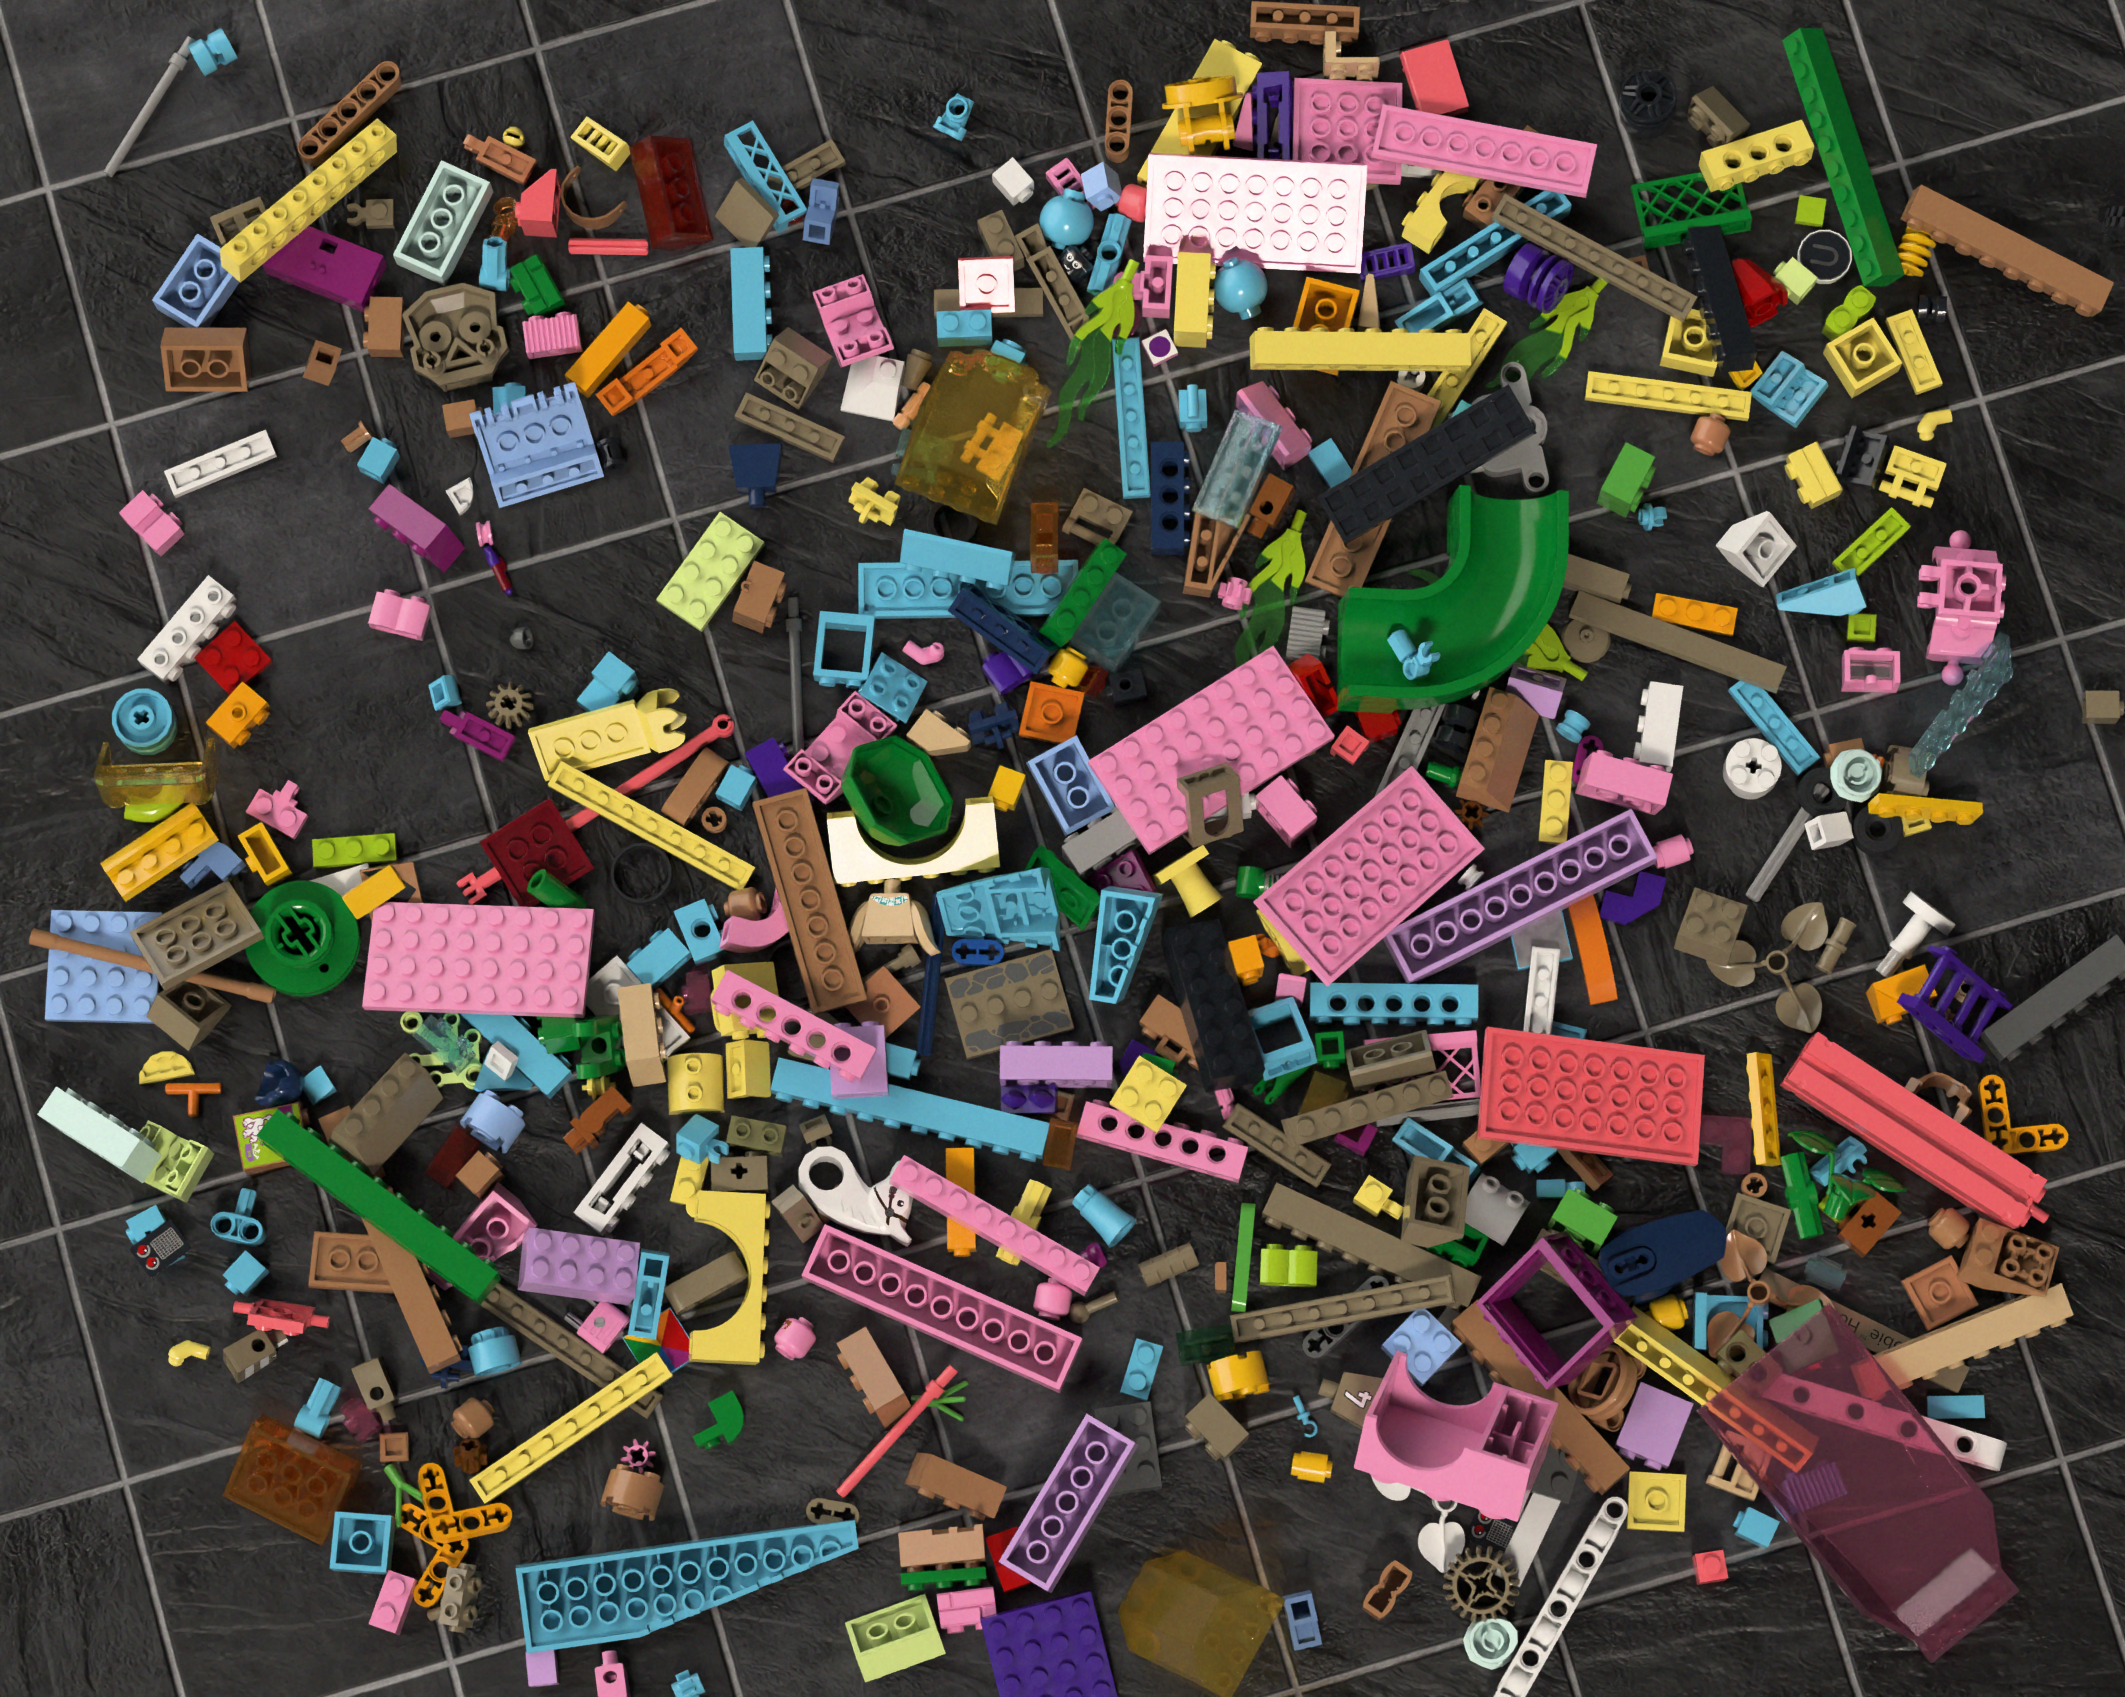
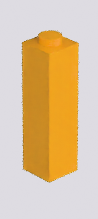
[565,302,651,398]
[946,1148,976,1257]

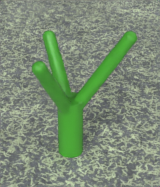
[911,1381,968,1421]
[384,1464,424,1527]

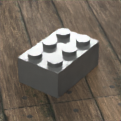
[1094,1401,1162,1496]

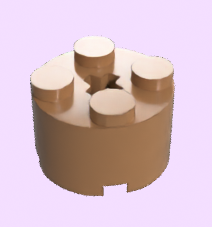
[600,1464,664,1521]

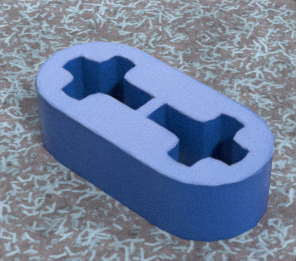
[951,939,1004,967]

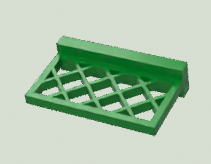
[1630,166,1752,250]

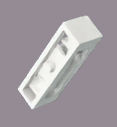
[573,1123,670,1236]

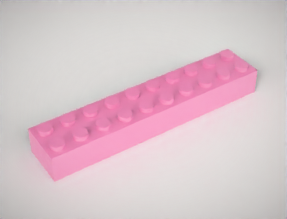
[801,1224,1083,1393]

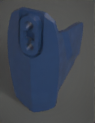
[1598,1210,1727,1308]

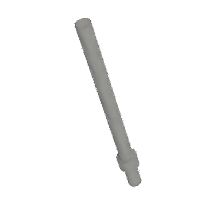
[103,36,195,177]

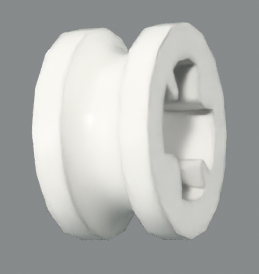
[1458,864,1484,891]

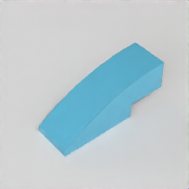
[1395,278,1484,333]
[1392,1118,1481,1188]

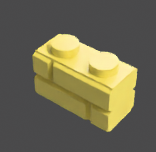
[1784,442,1843,509]

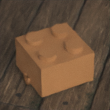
[732,561,787,634]

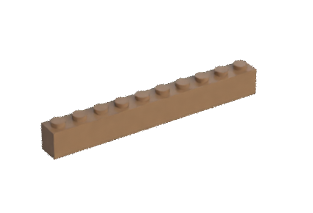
[318,1106,463,1374]

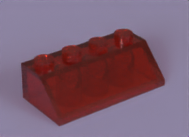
[629,135,713,250]

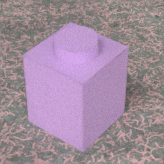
[525,1650,560,1688]

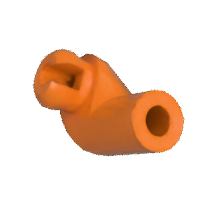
[1256,934,1280,958]

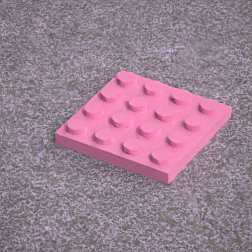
[1292,78,1402,185]

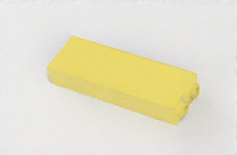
[1137,39,1262,188]

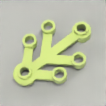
[400,1012,483,1090]

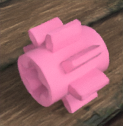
[1217,577,1252,610]
[621,1439,656,1475]

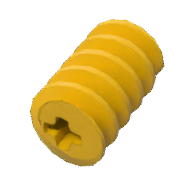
[1897,226,1936,277]

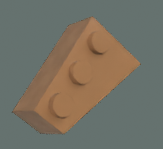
[836,1327,912,1431]

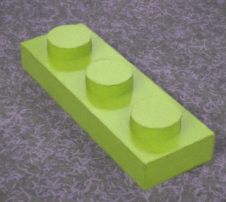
[1832,507,1911,577]
[312,833,398,869]

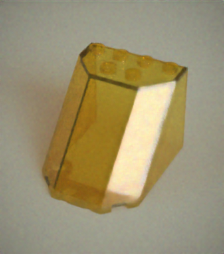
[894,348,1052,525]
[1118,1551,1285,1697]

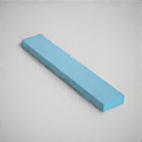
[1112,337,1151,499]

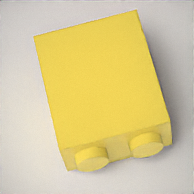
[710,962,779,1040]

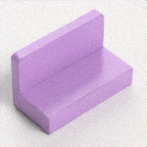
[1505,663,1567,719]

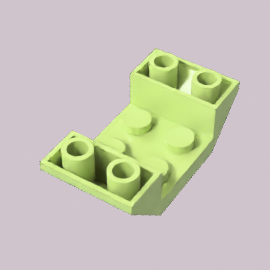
[140,1120,214,1203]

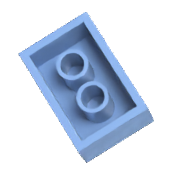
[152,234,239,328]
[1026,735,1115,836]

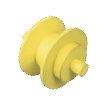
[582,1075,616,1101]

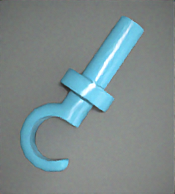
[1293,1395,1318,1438]

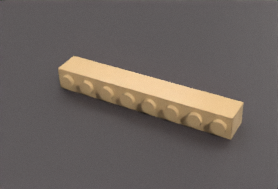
[1850,1282,2074,1401]

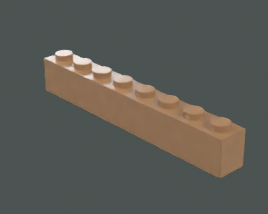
[1901,185,2114,317]
[1450,1300,1630,1495]

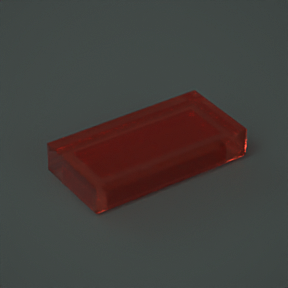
[424,1127,480,1189]

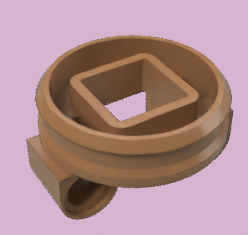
[1568,1344,1647,1432]

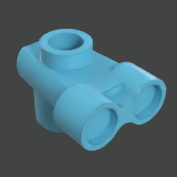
[933,93,974,141]

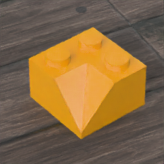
[1866,964,1937,1025]

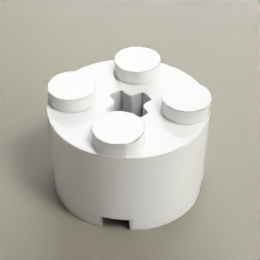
[1723,738,1782,799]

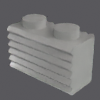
[1285,606,1330,665]

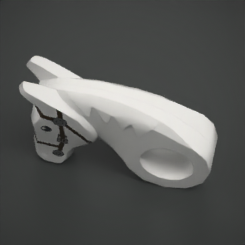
[798,1146,913,1247]

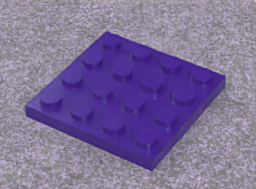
[980,1589,1118,1697]

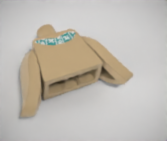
[848,879,941,956]

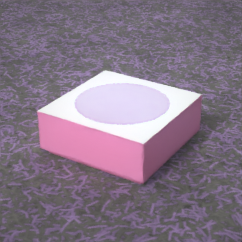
[1142,329,1178,367]

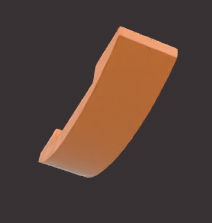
[595,328,698,416]
[1567,895,1618,1006]

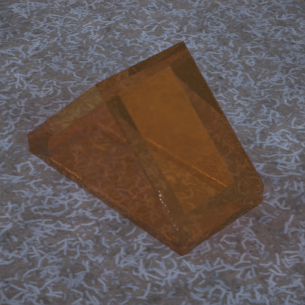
[1043,1118,1079,1171]

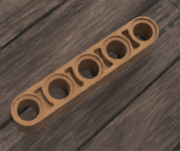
[298,61,403,167]

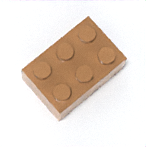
[160,328,252,392]

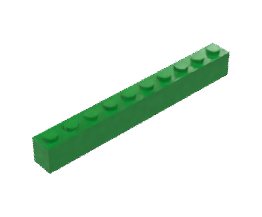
[1782,28,1905,287]
[256,1109,501,1305]

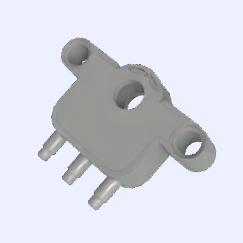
[1447,362,1549,496]

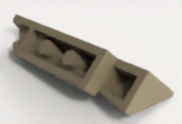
[1014,223,1090,352]

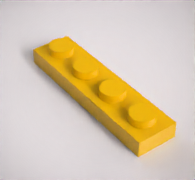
[1868,793,1983,825]
[1746,1052,1781,1167]

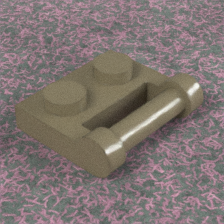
[1062,488,1133,546]

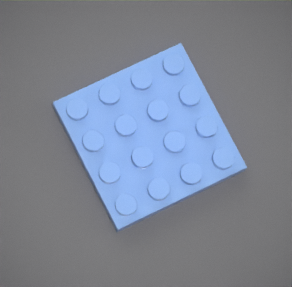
[45,910,163,1024]

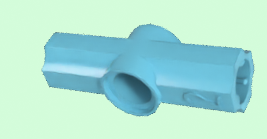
[1087,213,1132,296]

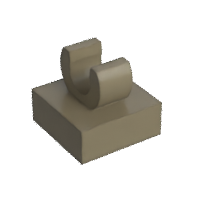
[799,1114,832,1150]

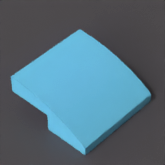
[1750,351,1828,428]

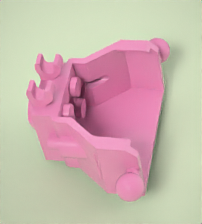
[1917,530,2006,686]

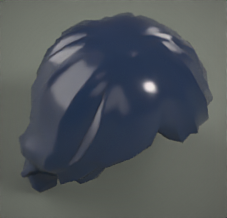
[254,1059,304,1109]

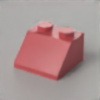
[515,169,562,238]

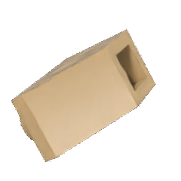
[906,709,971,757]

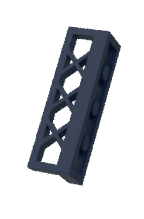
[948,584,1060,675]

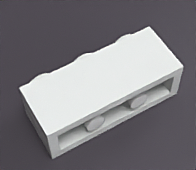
[1633,681,1683,772]

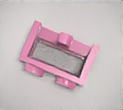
[1841,647,1900,693]

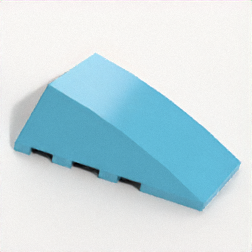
[936,867,1061,951]

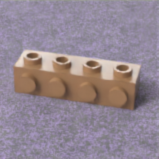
[1250,1,1360,46]
[1462,125,1540,230]

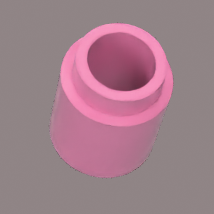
[1652,834,1694,869]

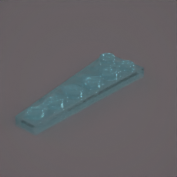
[1908,632,2013,778]

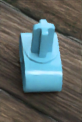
[211,1188,267,1247]

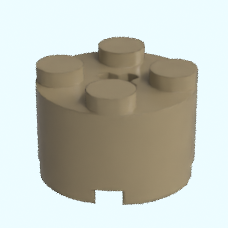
[1880,745,1932,797]

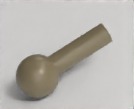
[1068,1291,1119,1324]

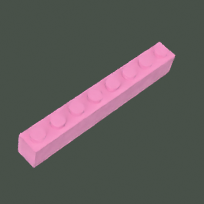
[889,1155,1100,1296]

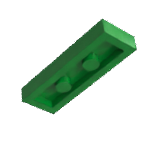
[900,1567,987,1591]

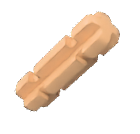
[893,382,934,431]

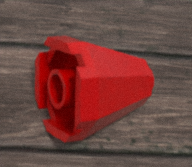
[1731,258,1788,327]

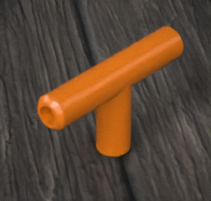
[653,988,695,1035]
[165,1083,222,1117]

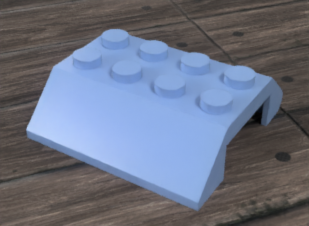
[469,382,604,508]

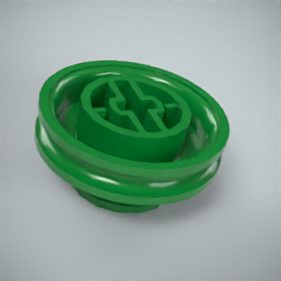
[245,881,361,997]

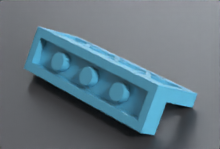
[724,121,807,234]

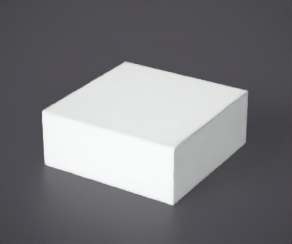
[484,1041,519,1081]

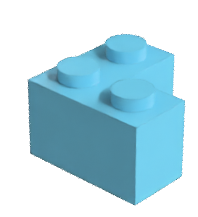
[577,652,639,712]

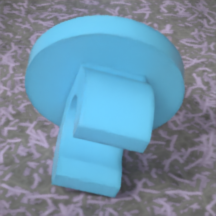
[1638,503,1667,531]

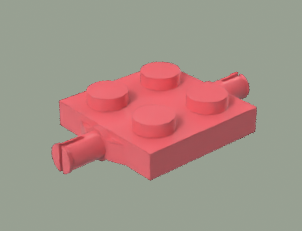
[233,1298,330,1336]

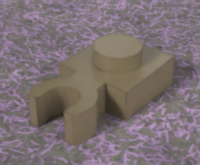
[347,199,395,229]

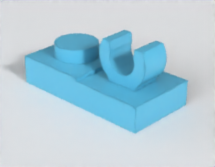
[1808,1136,1867,1186]

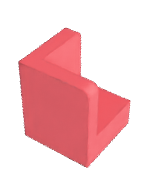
[1330,726,1370,765]

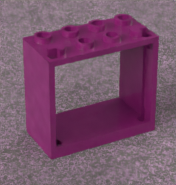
[1475,1231,1638,1390]

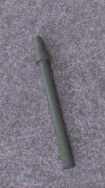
[786,597,804,757]

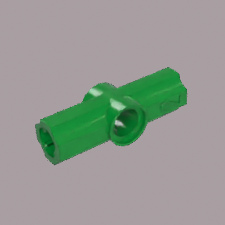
[1779,1152,1824,1240]

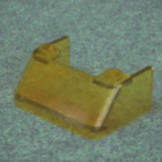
[94,738,218,808]

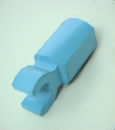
[1536,1179,1585,1199]

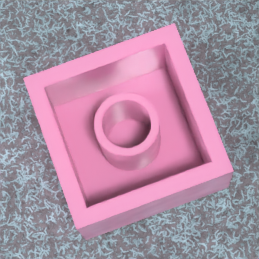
[1255,775,1317,848]

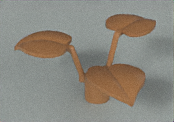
[1707,1229,1836,1358]

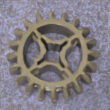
[1443,1545,1520,1622]

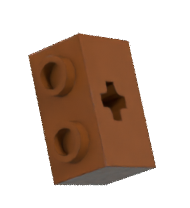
[1837,1191,1902,1258]

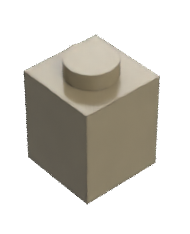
[2082,691,2124,724]

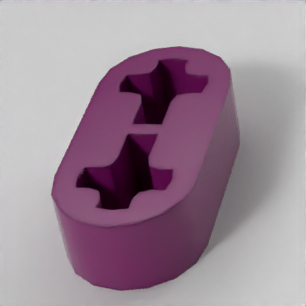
[1572,735,1603,786]

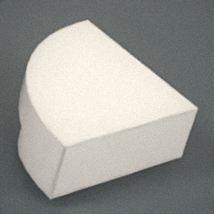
[446,478,474,516]

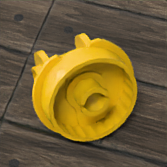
[1162,75,1243,155]

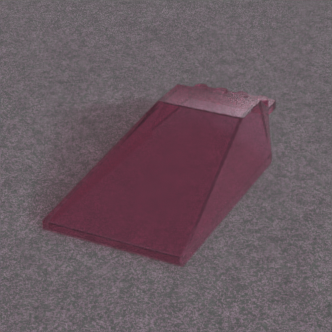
[1696,1303,2019,1663]

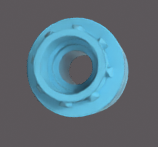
[468,1327,522,1377]

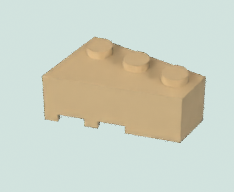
[617,983,667,1087]

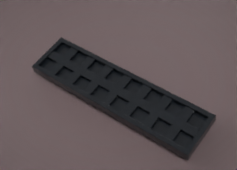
[1318,384,1537,544]

